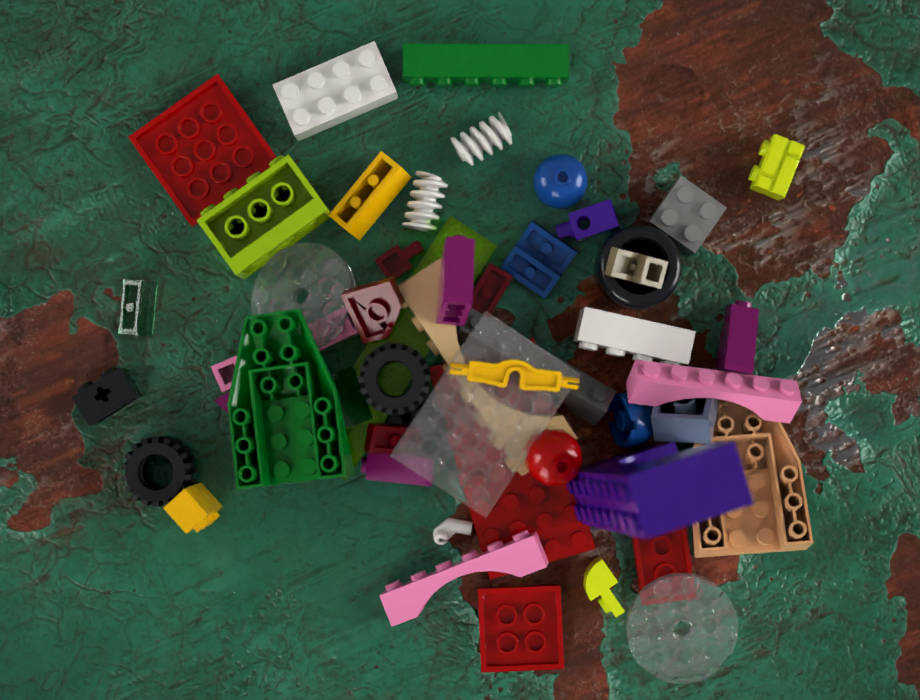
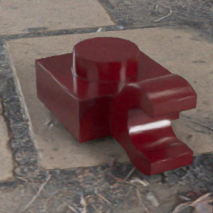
[375,240,425,280]

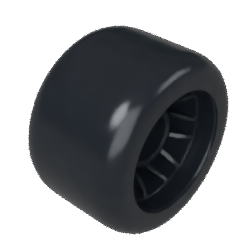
[594,225,682,311]

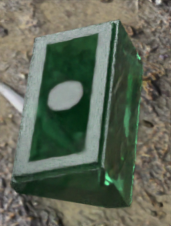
[118,279,157,337]
[330,366,373,428]

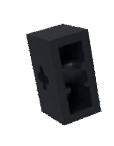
[72,366,143,426]

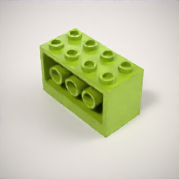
[197,154,331,279]

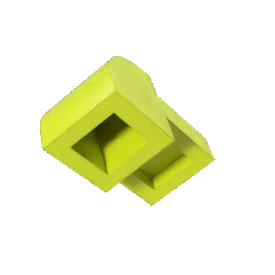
[583,556,625,618]

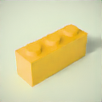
[328,151,412,241]
[163,482,223,534]

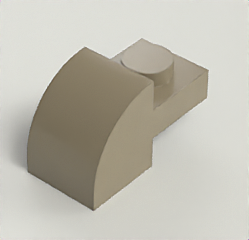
[604,247,668,289]

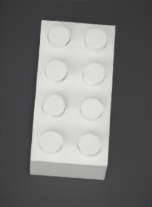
[273,41,398,141]
[573,307,696,365]

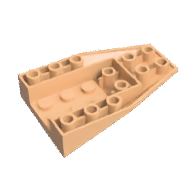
[692,399,813,558]

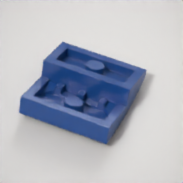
[500,220,578,298]

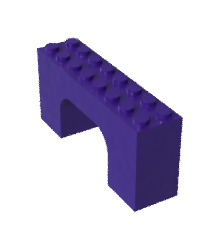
[566,442,754,539]

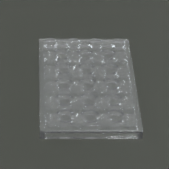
[390,311,581,518]

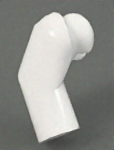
[433,518,473,545]

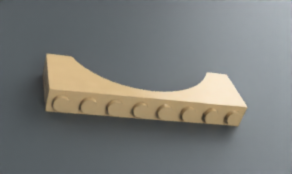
[398,257,578,476]

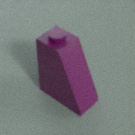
[436,235,475,326]
[714,300,759,375]
[361,453,435,486]

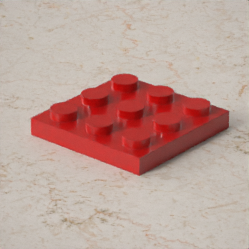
[477,584,564,673]

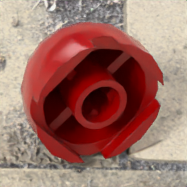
[525,429,583,487]

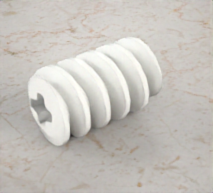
[451,112,513,166]
[402,171,448,232]

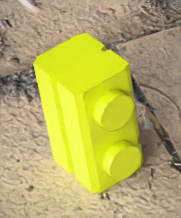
[748,134,805,200]

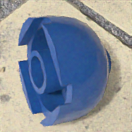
[533,154,588,209]
[608,393,654,448]

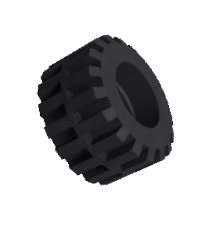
[358,343,431,415]
[121,436,197,507]

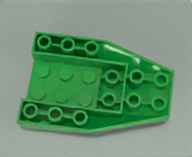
[227,308,355,489]

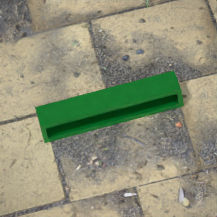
[403,44,569,88]

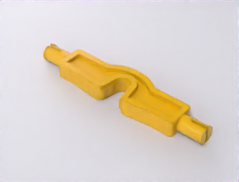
[449,359,579,392]

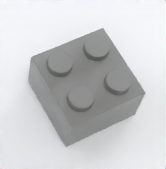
[645,176,727,256]

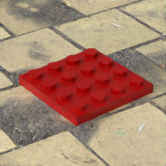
[128,74,277,227]

